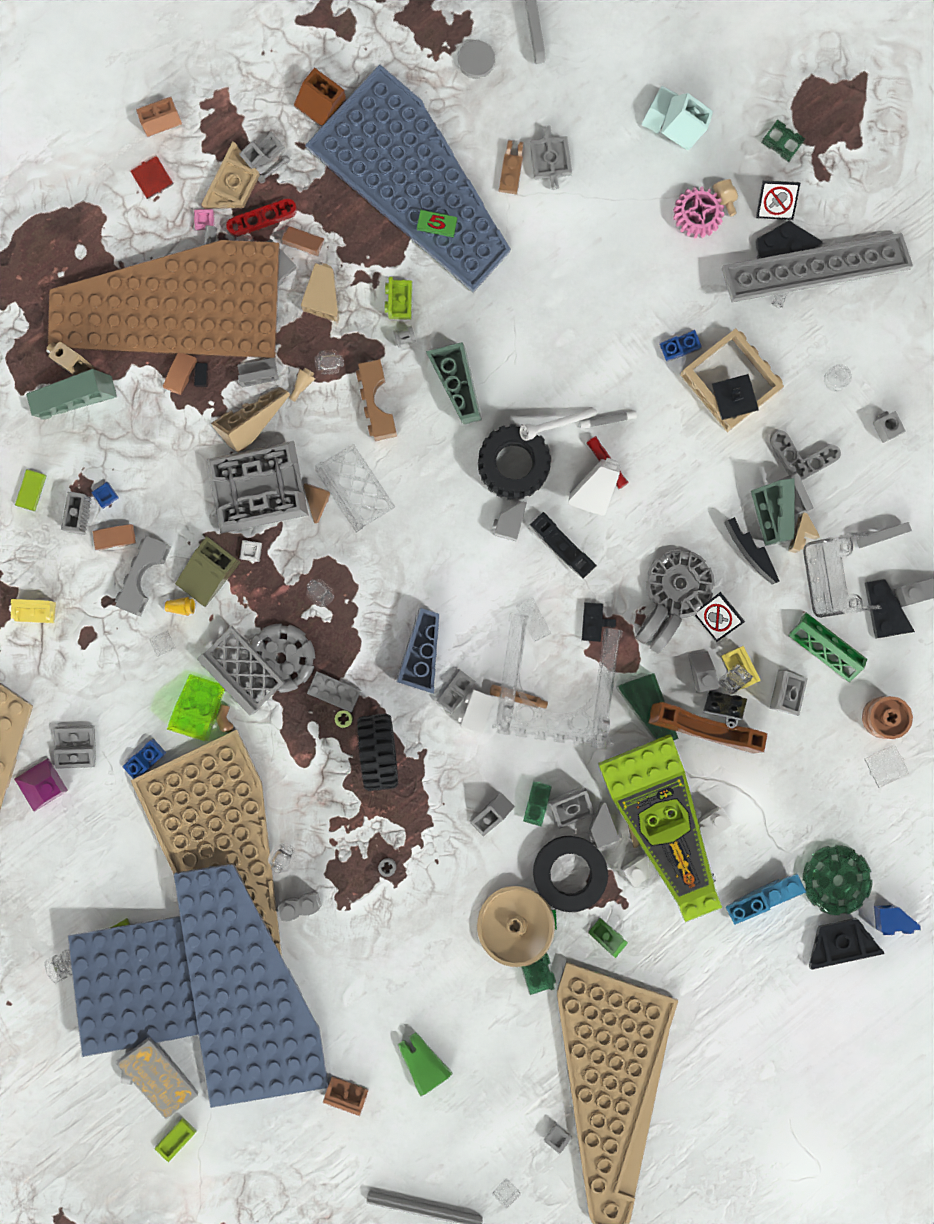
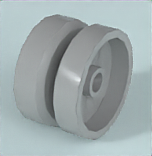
[635,604,682,654]

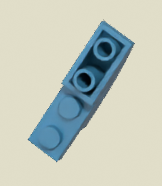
[726,873,806,925]

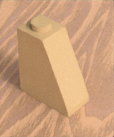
[301,263,339,322]

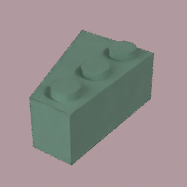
[751,478,795,546]

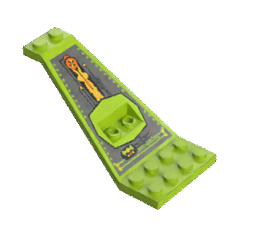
[598,734,722,922]

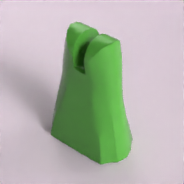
[398,1032,453,1096]

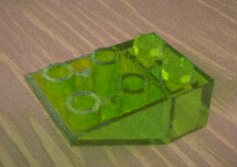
[167,674,225,741]

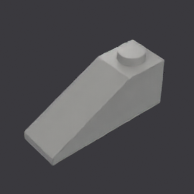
[894,578,934,607]

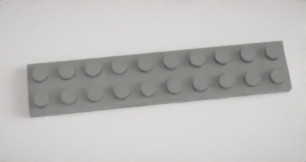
[722,233,913,303]

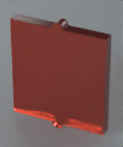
[130,156,174,200]

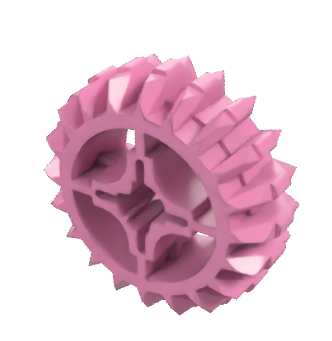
[673,186,724,239]

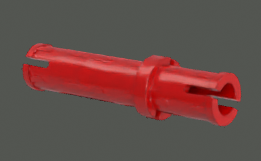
[586,436,629,489]

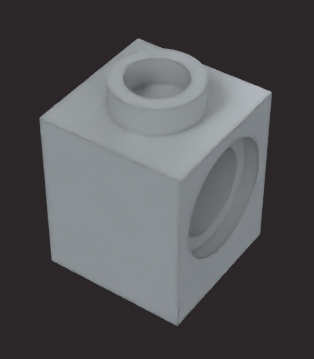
[873,411,906,443]

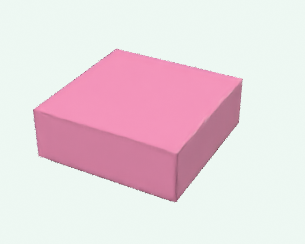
[194,209,214,230]

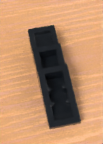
[724,517,780,585]

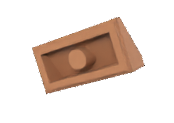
[282,226,324,256]

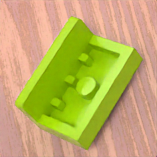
[384,277,412,320]

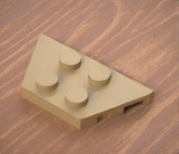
[201,142,260,209]

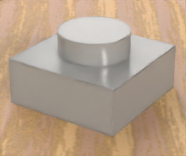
[544,1124,572,1154]

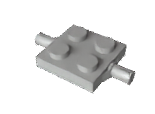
[530,125,572,190]

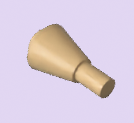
[289,368,315,402]

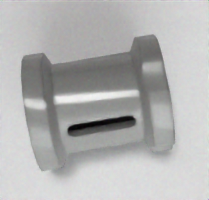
[393,326,416,347]

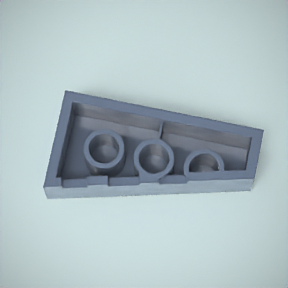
[395,608,439,694]

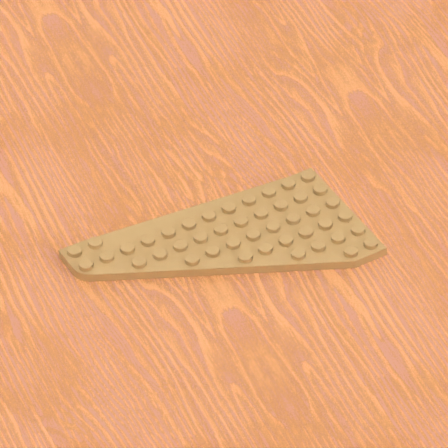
[557,962,678,1224]

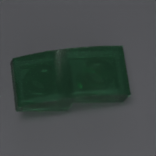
[523,781,552,827]

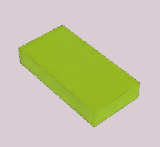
[15,469,46,512]
[154,1118,197,1162]

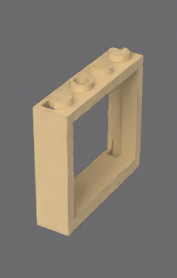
[680,328,784,432]

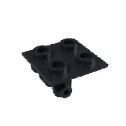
[703,691,747,728]

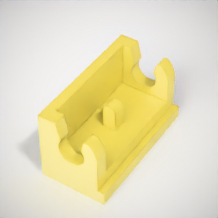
[11,599,56,623]
[721,646,761,690]

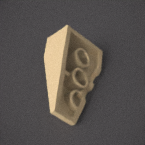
[211,387,290,452]

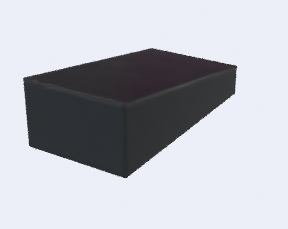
[194,363,208,387]

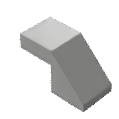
[239,132,285,169]

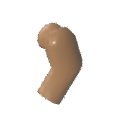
[216,704,233,733]

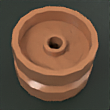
[862,696,913,739]

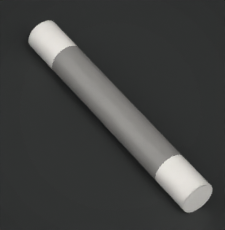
[580,411,637,429]

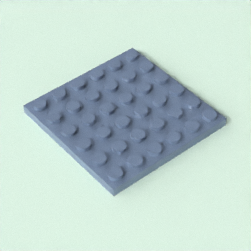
[68,916,199,1057]

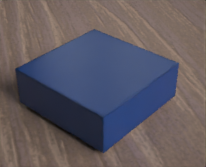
[91,482,119,509]

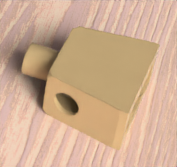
[47,342,95,376]

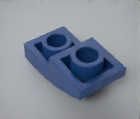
[659,330,702,362]
[122,739,166,779]

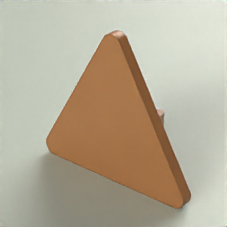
[304,483,330,523]

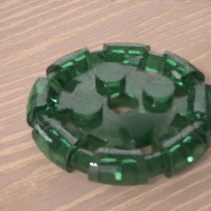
[802,845,873,916]

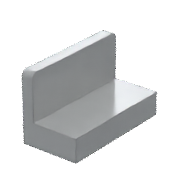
[238,358,279,387]
[778,472,814,515]

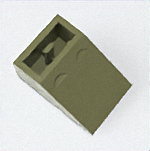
[175,536,241,607]

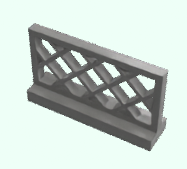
[197,626,285,715]

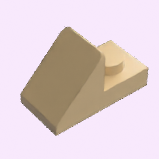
[788,512,820,553]

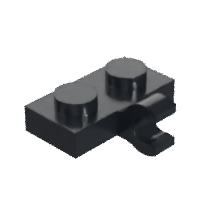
[581,602,616,642]

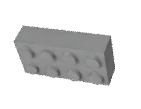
[307,672,362,712]

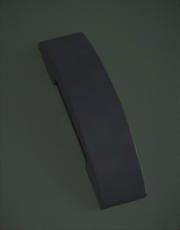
[530,512,597,579]

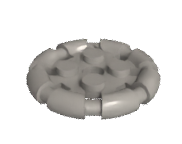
[646,549,715,618]
[246,624,315,693]

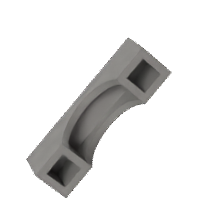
[115,536,171,616]

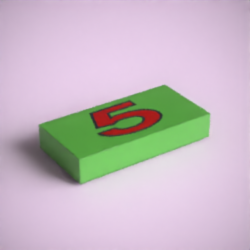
[417,210,457,238]

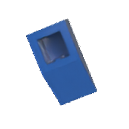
[874,905,921,935]

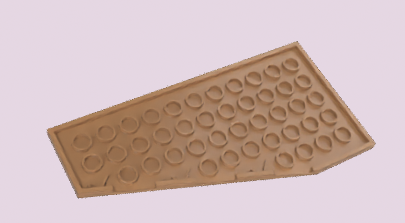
[48,240,280,359]

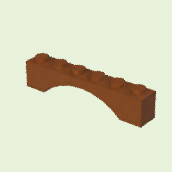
[649,702,768,754]

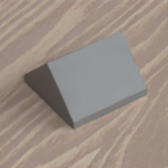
[770,671,807,716]
[548,786,595,829]

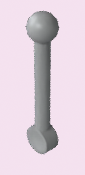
[258,155,290,184]

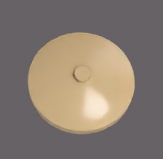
[477,886,555,967]

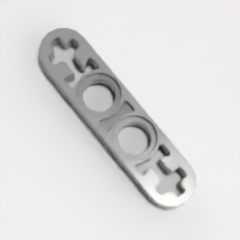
[525,0,545,64]

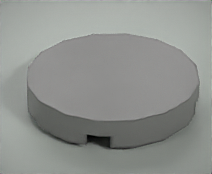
[458,40,495,79]

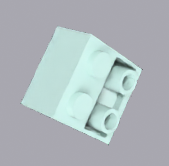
[661,93,713,150]

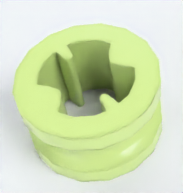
[335,710,353,728]

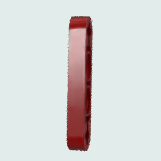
[226,199,297,237]

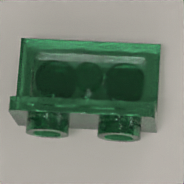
[521,952,556,995]

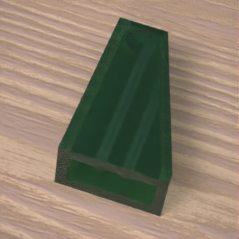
[616,673,679,744]

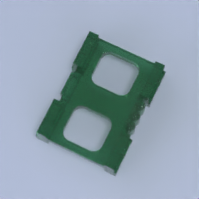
[761,119,805,162]

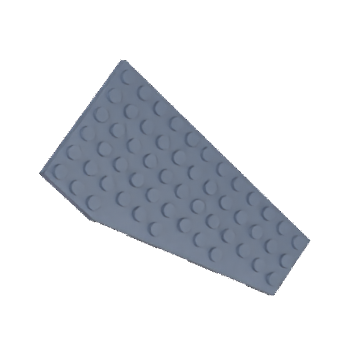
[305,64,511,293]
[174,863,328,1108]

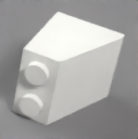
[568,458,620,516]

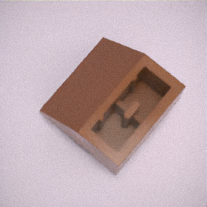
[294,67,346,127]

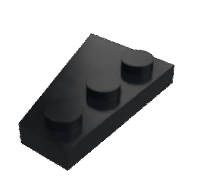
[864,579,915,639]

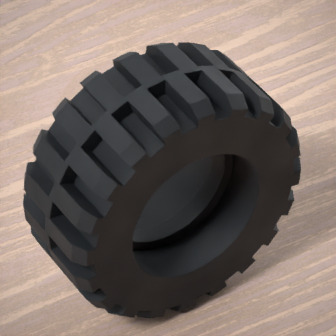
[478,424,551,500]
[357,714,398,791]

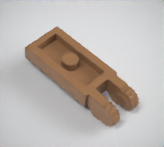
[499,140,524,195]

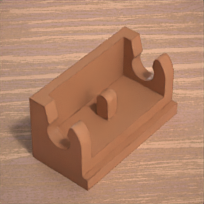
[136,97,182,137]
[322,1076,369,1116]

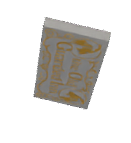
[117,1037,198,1119]

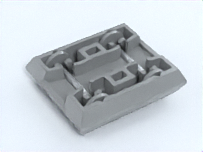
[207,441,308,534]

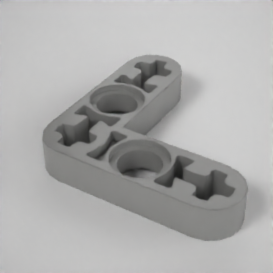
[770,430,841,481]

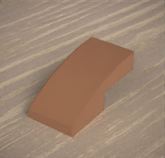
[163,353,197,395]
[92,524,136,550]

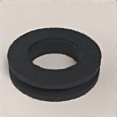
[533,836,608,912]

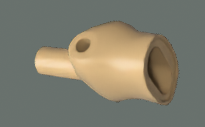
[713,179,738,217]

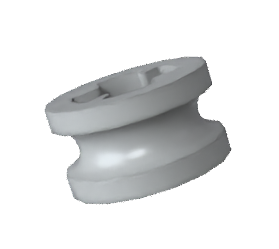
[378,858,396,877]

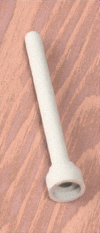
[520,409,597,441]

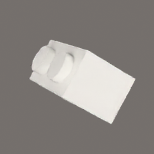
[458,690,495,734]

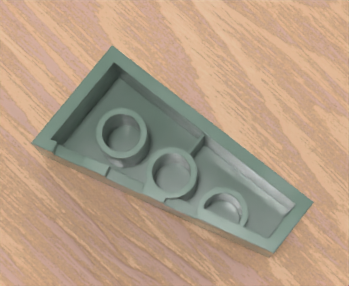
[426,342,482,425]
[26,369,117,420]

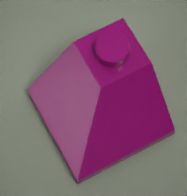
[14,758,68,812]

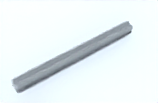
[366,1191,483,1224]

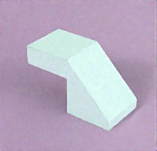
[642,86,678,133]

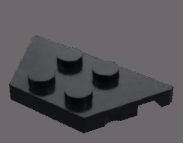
[756,220,823,259]
[809,918,884,970]

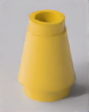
[165,597,195,616]

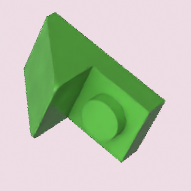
[588,918,628,958]

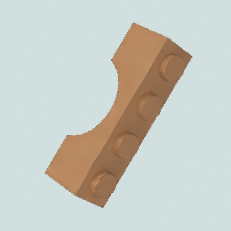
[356,359,397,441]

